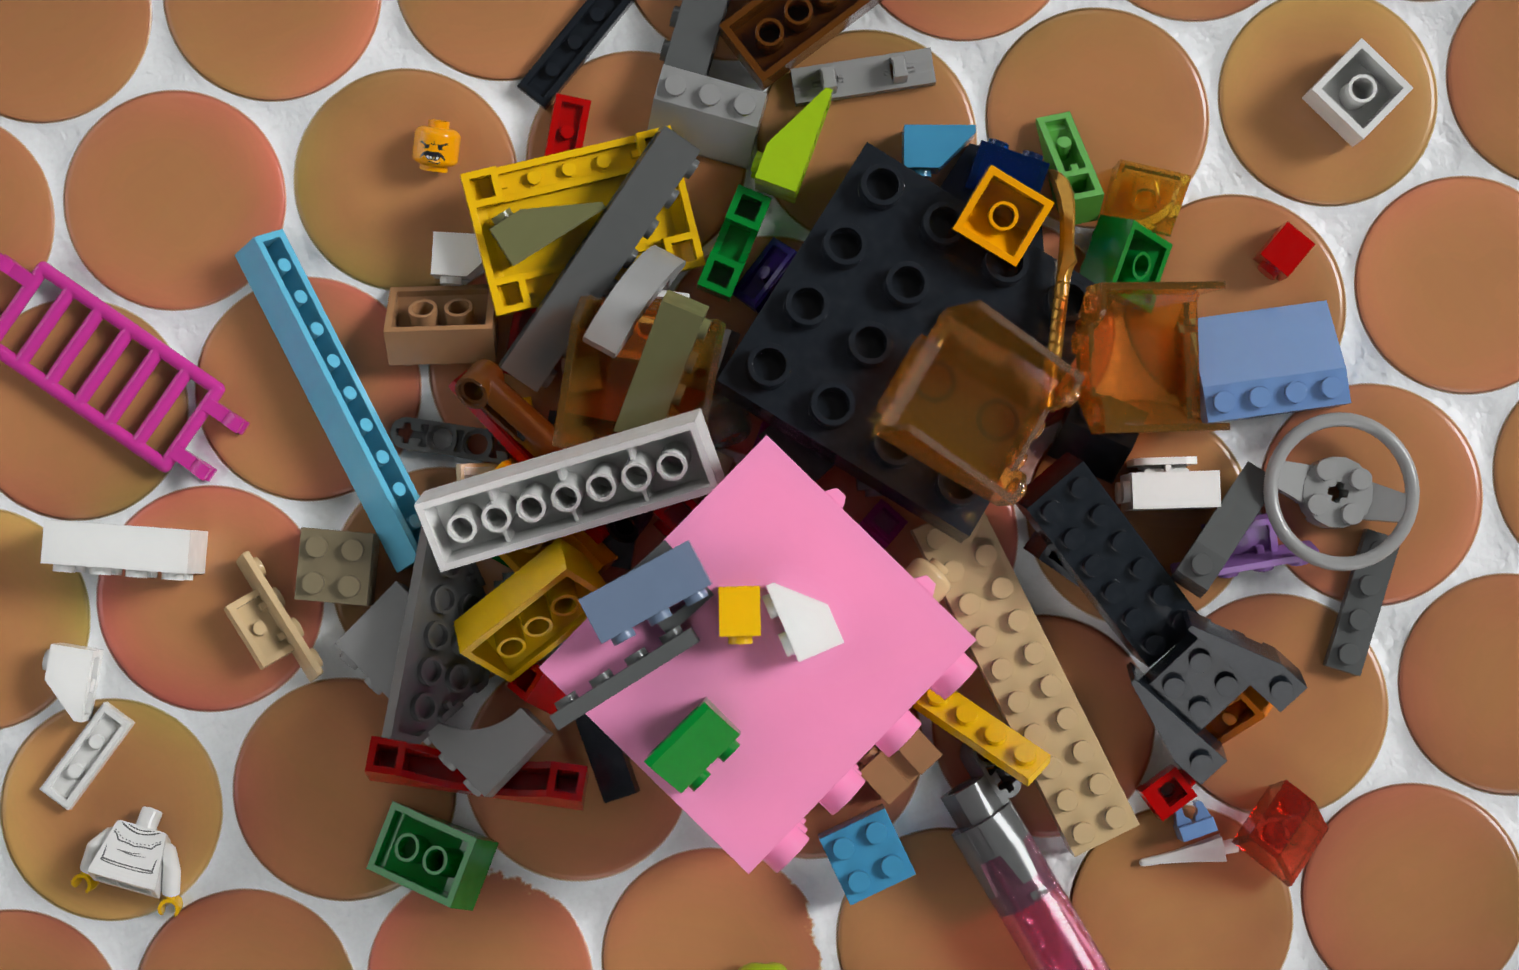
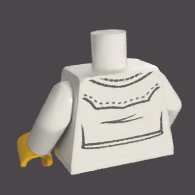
[71,806,183,917]

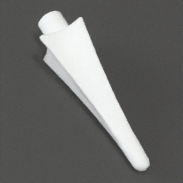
[1139,833,1239,867]

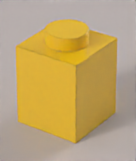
[718,586,761,644]

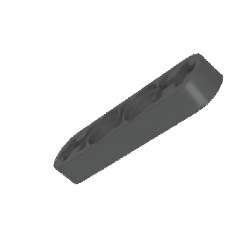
[390,417,509,464]

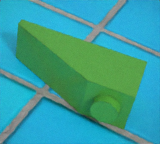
[1035,111,1104,225]

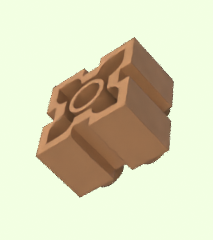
[857,729,942,805]

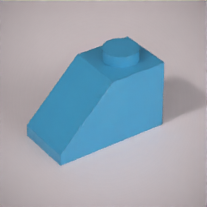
[902,125,976,179]

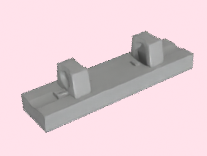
[790,47,936,107]

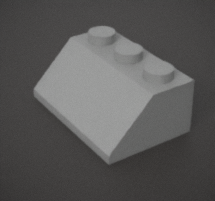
[648,64,767,169]

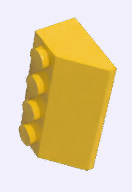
[453,538,606,683]

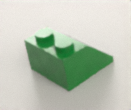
[1079,214,1173,311]
[644,697,741,793]

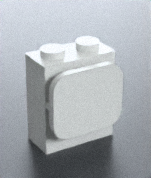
[1115,456,1221,511]

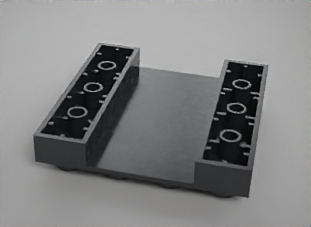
[713,142,1113,543]

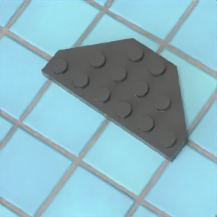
[382,524,490,744]

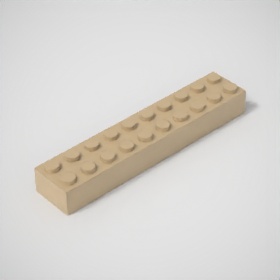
[910,512,1140,857]

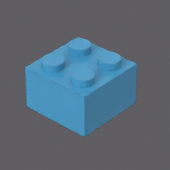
[818,803,916,906]

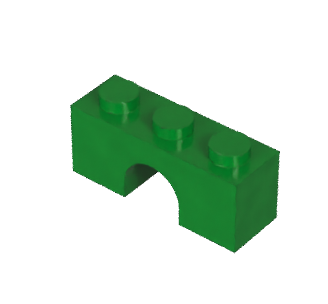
[697,184,772,302]

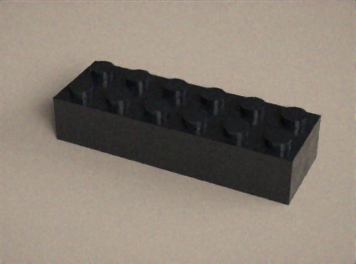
[1011,452,1198,668]

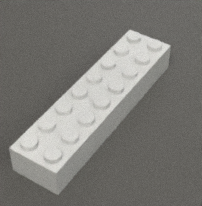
[414,408,725,572]

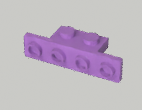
[1170,513,1319,578]

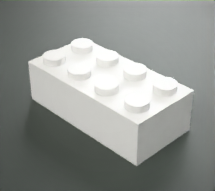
[40,519,208,581]

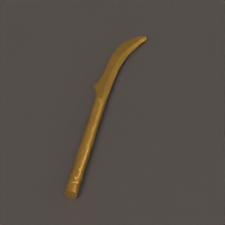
[1041,169,1077,412]

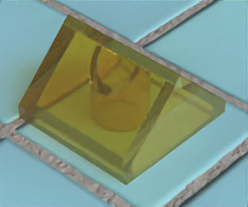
[1102,159,1191,236]

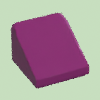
[859,498,908,549]

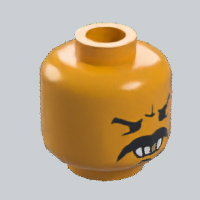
[412,119,461,173]

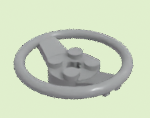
[1263,412,1420,571]

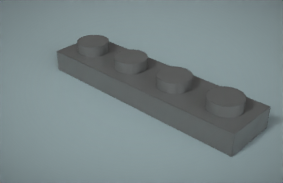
[1323,529,1400,676]
[549,625,700,730]

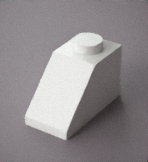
[431,231,484,286]
[42,643,104,722]

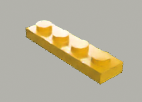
[913,689,1051,787]

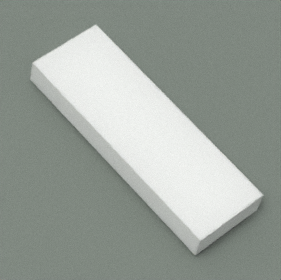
[39,702,136,810]

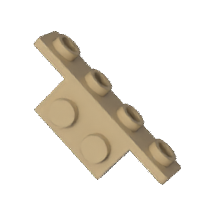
[223,551,323,682]

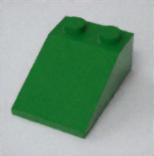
[366,801,499,911]

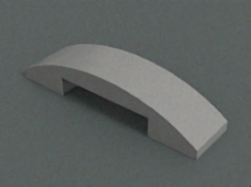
[582,245,686,358]

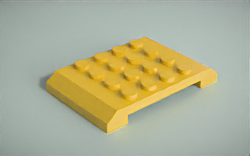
[460,125,706,317]

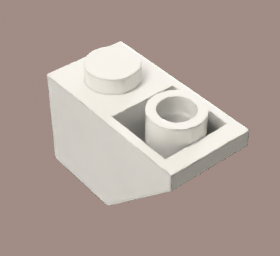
[762,582,844,662]

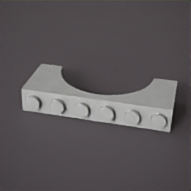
[335,581,553,797]

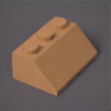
[383,284,499,366]

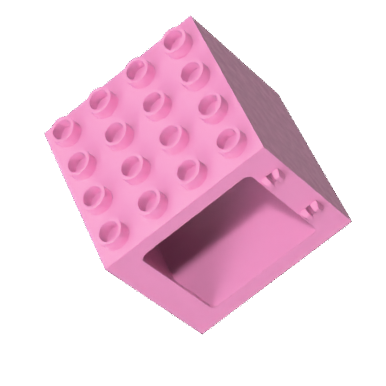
[539,435,978,874]

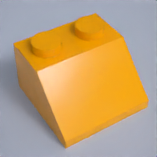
[953,165,1054,267]

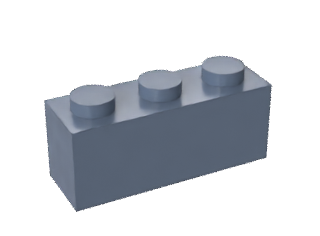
[578,540,713,646]

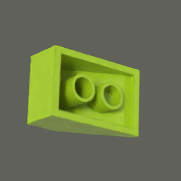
[750,87,833,204]

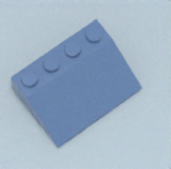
[1185,300,1351,425]

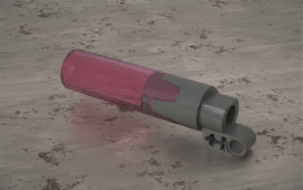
[941,743,1111,970]

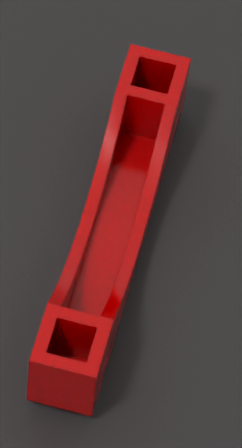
[364,736,589,811]

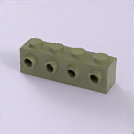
[613,290,711,433]

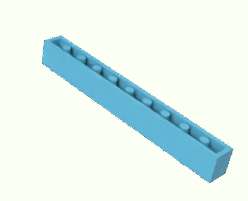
[235,229,421,573]

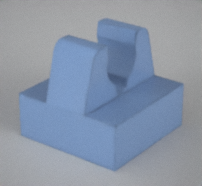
[1173,800,1218,842]

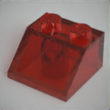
[1232,779,1328,887]

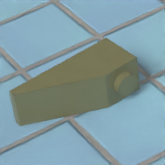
[489,202,606,267]

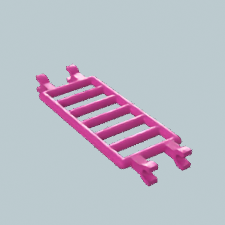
[0,253,250,482]

